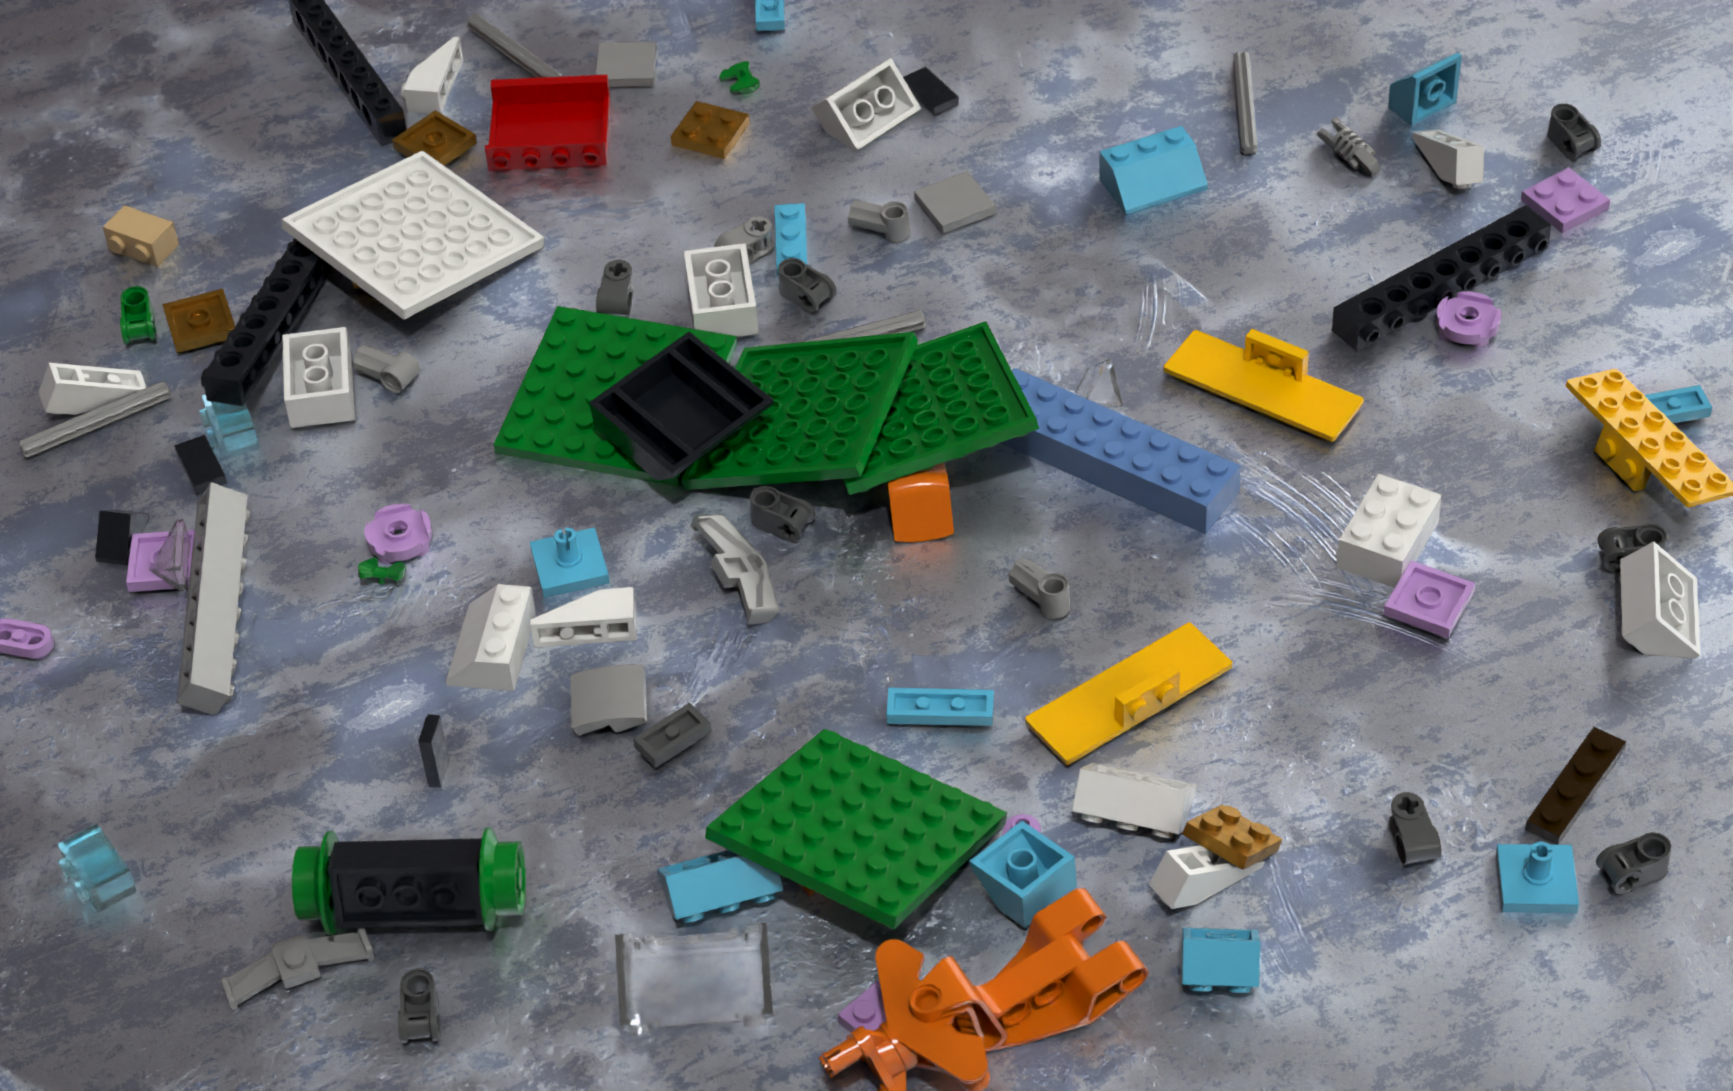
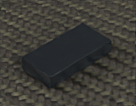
[903,66,959,116]
[174,435,227,494]
[418,714,450,788]

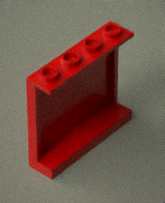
[485,74,611,171]

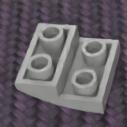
[571,664,647,736]

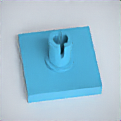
[530,527,610,598]
[1496,842,1579,913]

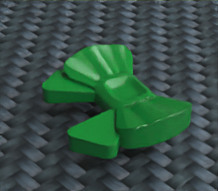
[719,61,760,94]
[358,557,406,584]

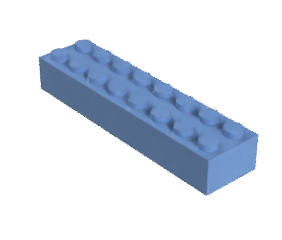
[1000,368,1241,534]

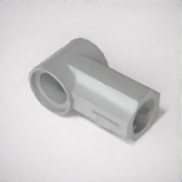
[848,200,910,243]
[352,345,420,393]
[1009,558,1071,619]

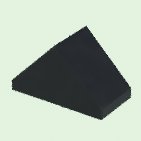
[95,510,150,566]

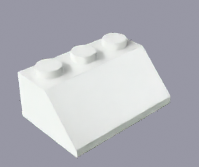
[811,58,921,151]
[1619,542,1701,658]
[446,584,536,691]
[1072,763,1197,838]

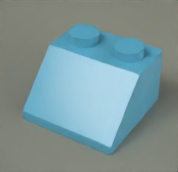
[1388,53,1462,126]
[969,821,1077,928]
[1182,927,1260,993]

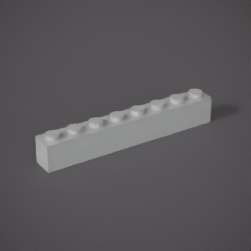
[176,482,250,715]

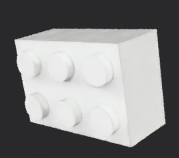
[684,243,759,337]
[283,327,355,428]
[1336,473,1442,588]

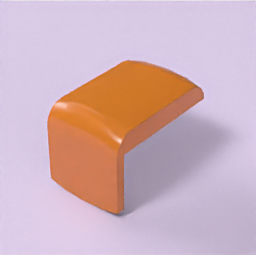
[886,462,954,542]

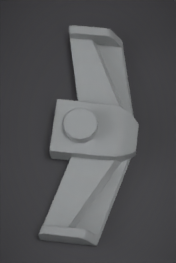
[691,514,780,625]
[221,928,375,1011]

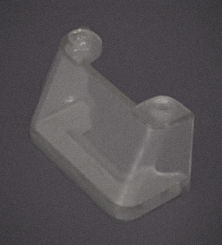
[615,923,774,1036]

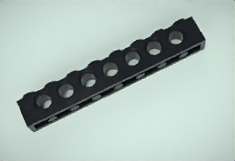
[288,0,407,147]
[1332,205,1551,352]
[201,238,333,407]

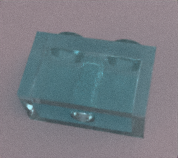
[199,395,259,460]
[58,824,137,912]

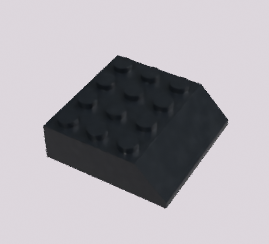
[589,331,774,481]

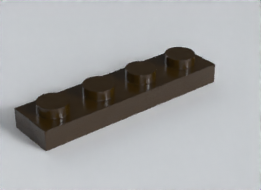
[1525,727,1626,845]

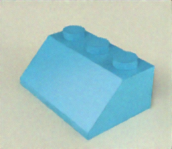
[1099,126,1208,215]
[657,850,783,923]

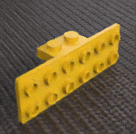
[1164,329,1364,442]
[1565,369,1733,508]
[1025,622,1232,765]

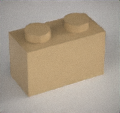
[103,205,179,267]

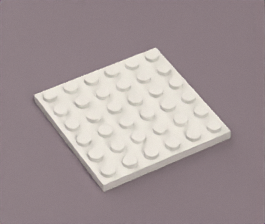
[282,151,544,319]

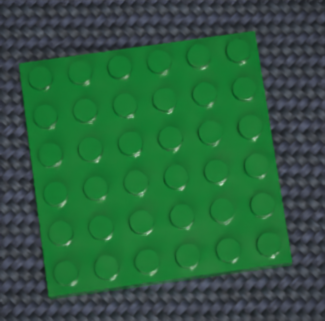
[493,306,738,486]
[843,321,1039,495]
[681,332,918,490]
[705,728,1007,929]

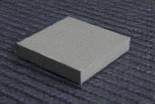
[596,41,657,87]
[914,171,997,234]

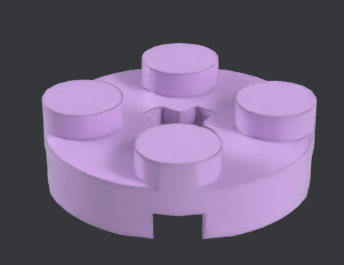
[1436,291,1501,347]
[364,504,433,564]

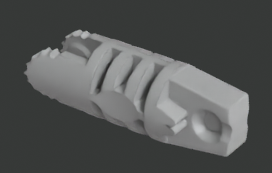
[1316,117,1381,177]

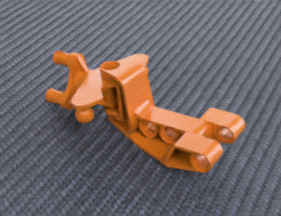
[818,888,1148,1091]

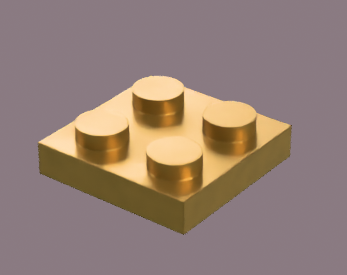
[670,101,750,159]
[392,110,477,166]
[162,288,235,353]
[1182,805,1282,870]

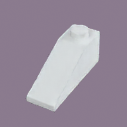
[401,37,463,114]
[1412,129,1484,189]
[39,363,147,415]
[530,587,637,647]
[1149,845,1265,909]

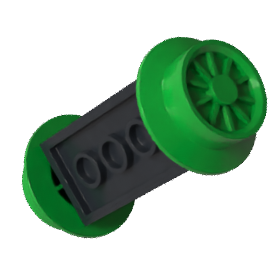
[292,827,526,935]

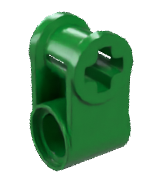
[120,286,157,345]

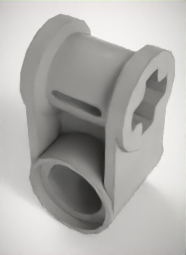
[714,216,774,265]

